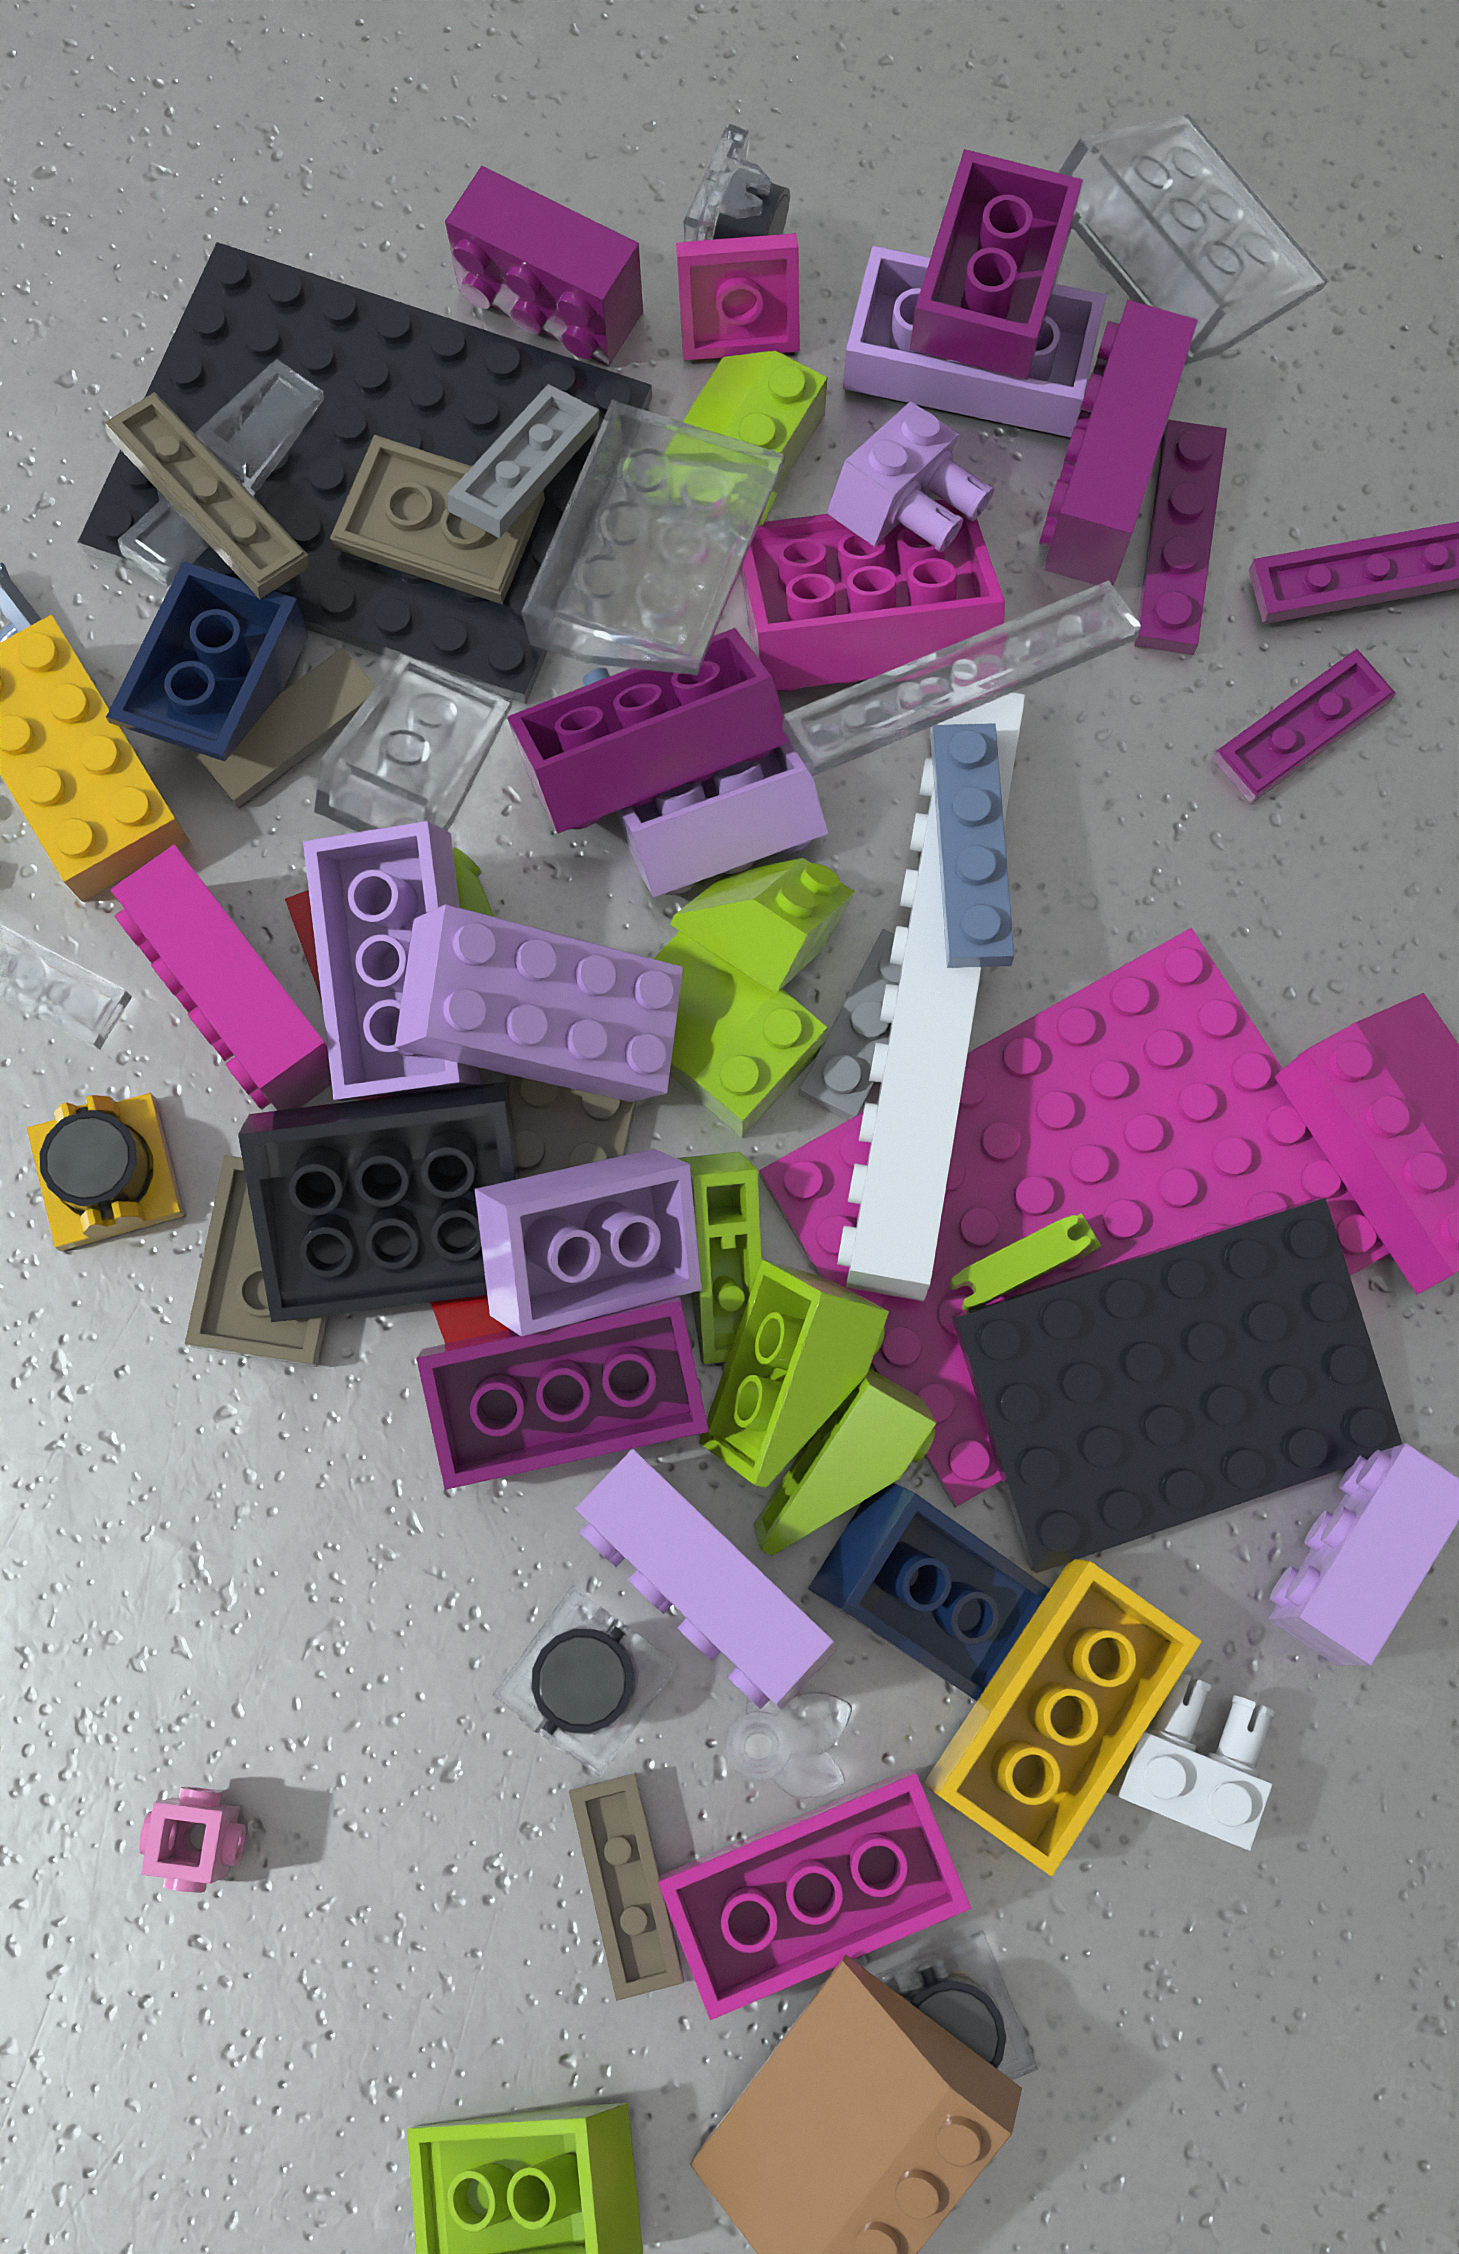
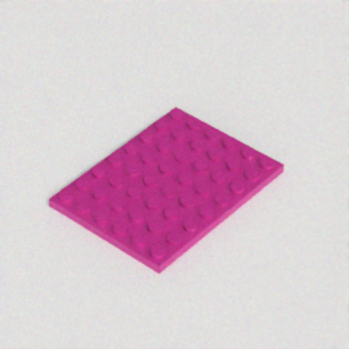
[759,927,1389,1508]

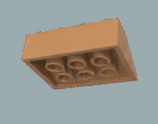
[690,1954,1022,2254]

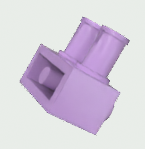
[826,401,995,552]

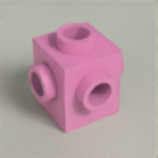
[139,1787,246,1893]

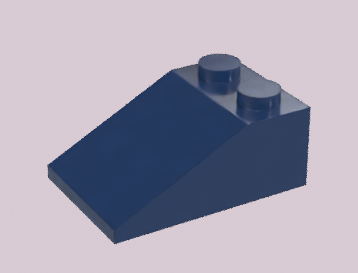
[106,561,308,762]
[807,1483,1050,1701]

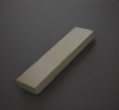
[105,392,309,599]

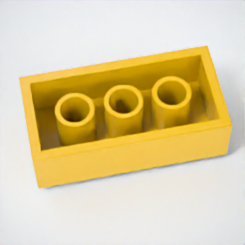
[0,614,190,902]
[923,1559,1202,1877]

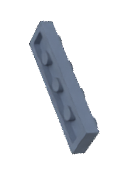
[931,723,1014,968]

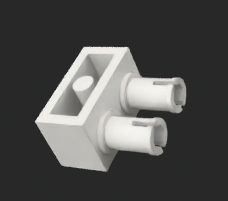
[1106,1673,1276,1851]

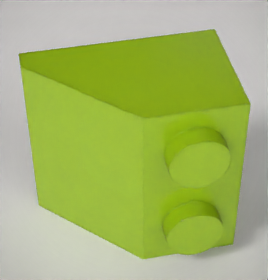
[665,350,828,493]
[670,858,855,994]

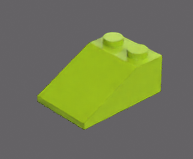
[654,931,828,1138]
[699,1259,889,1488]
[407,2103,643,2254]

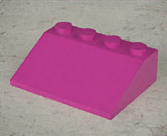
[735,499,1005,691]
[1274,993,1459,1295]

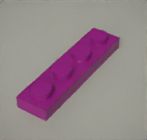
[1134,419,1227,655]
[1249,522,1459,624]

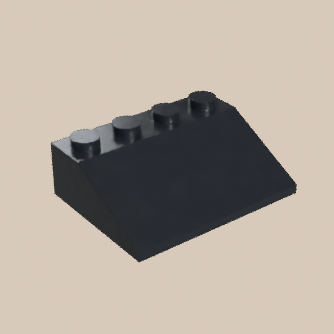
[238,1082,520,1323]

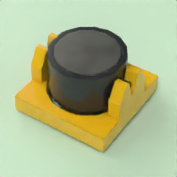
[26,1092,185,1251]

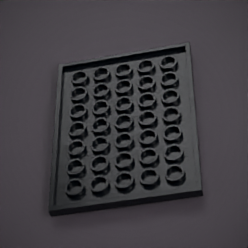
[77,242,652,704]

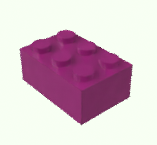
[910,149,1083,380]
[445,165,643,366]

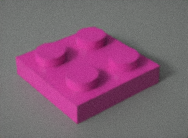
[676,233,800,360]

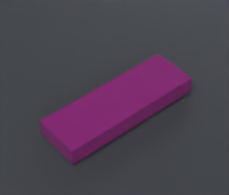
[1213,649,1396,804]

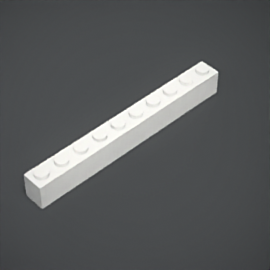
[837,682,1025,1301]

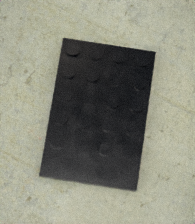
[951,1198,1403,1573]

